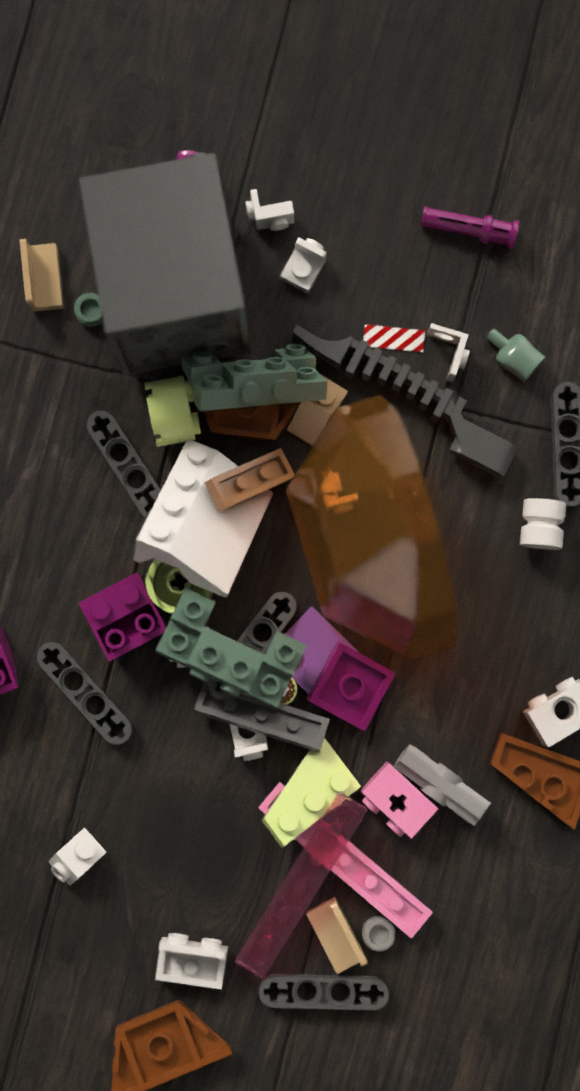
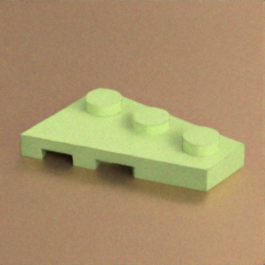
[262,738,361,847]

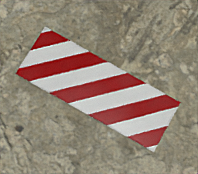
[364,324,425,352]

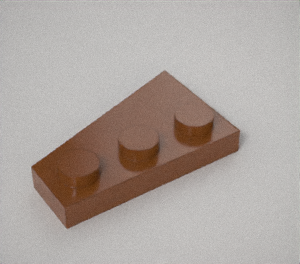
[489,733,580,830]

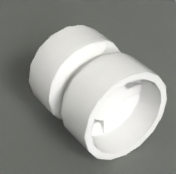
[520,498,566,550]

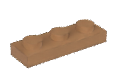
[204,448,296,513]

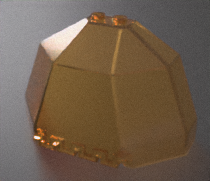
[286,395,457,659]

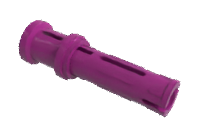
[420,206,520,249]

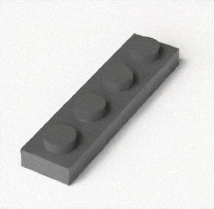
[194,682,330,753]

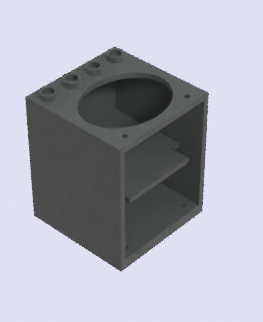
[79,153,251,377]

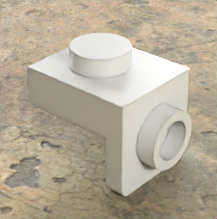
[245,189,294,231]
[49,828,106,886]

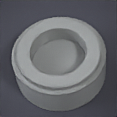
[362,916,396,952]

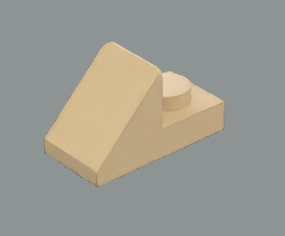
[287,376,348,447]

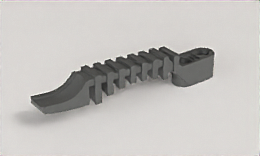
[293,324,518,478]

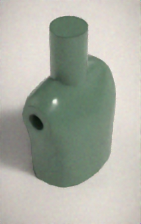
[486,328,546,383]

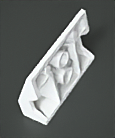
[133,440,273,598]

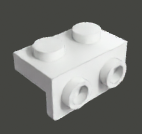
[155,933,228,989]

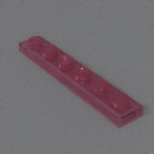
[234,791,367,980]

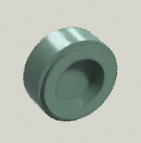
[74,293,103,327]

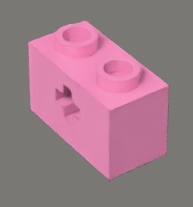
[361,761,438,839]

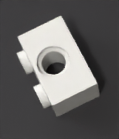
[523,677,580,747]

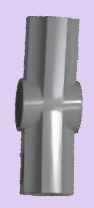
[393,744,491,826]

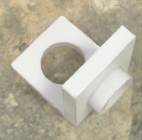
[427,323,470,382]
[230,724,268,761]

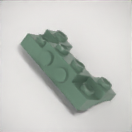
[182,344,327,411]
[155,588,307,709]

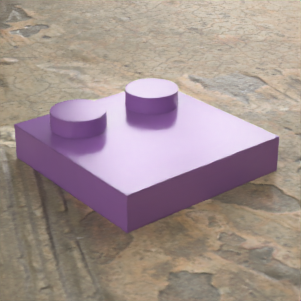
[284,606,359,694]

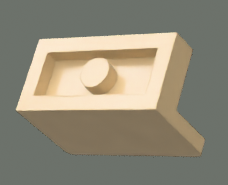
[20,239,64,312]
[306,897,368,974]

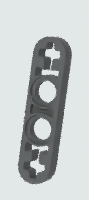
[551,382,580,508]
[87,411,161,519]
[207,592,297,701]
[37,642,133,745]
[259,974,389,1010]

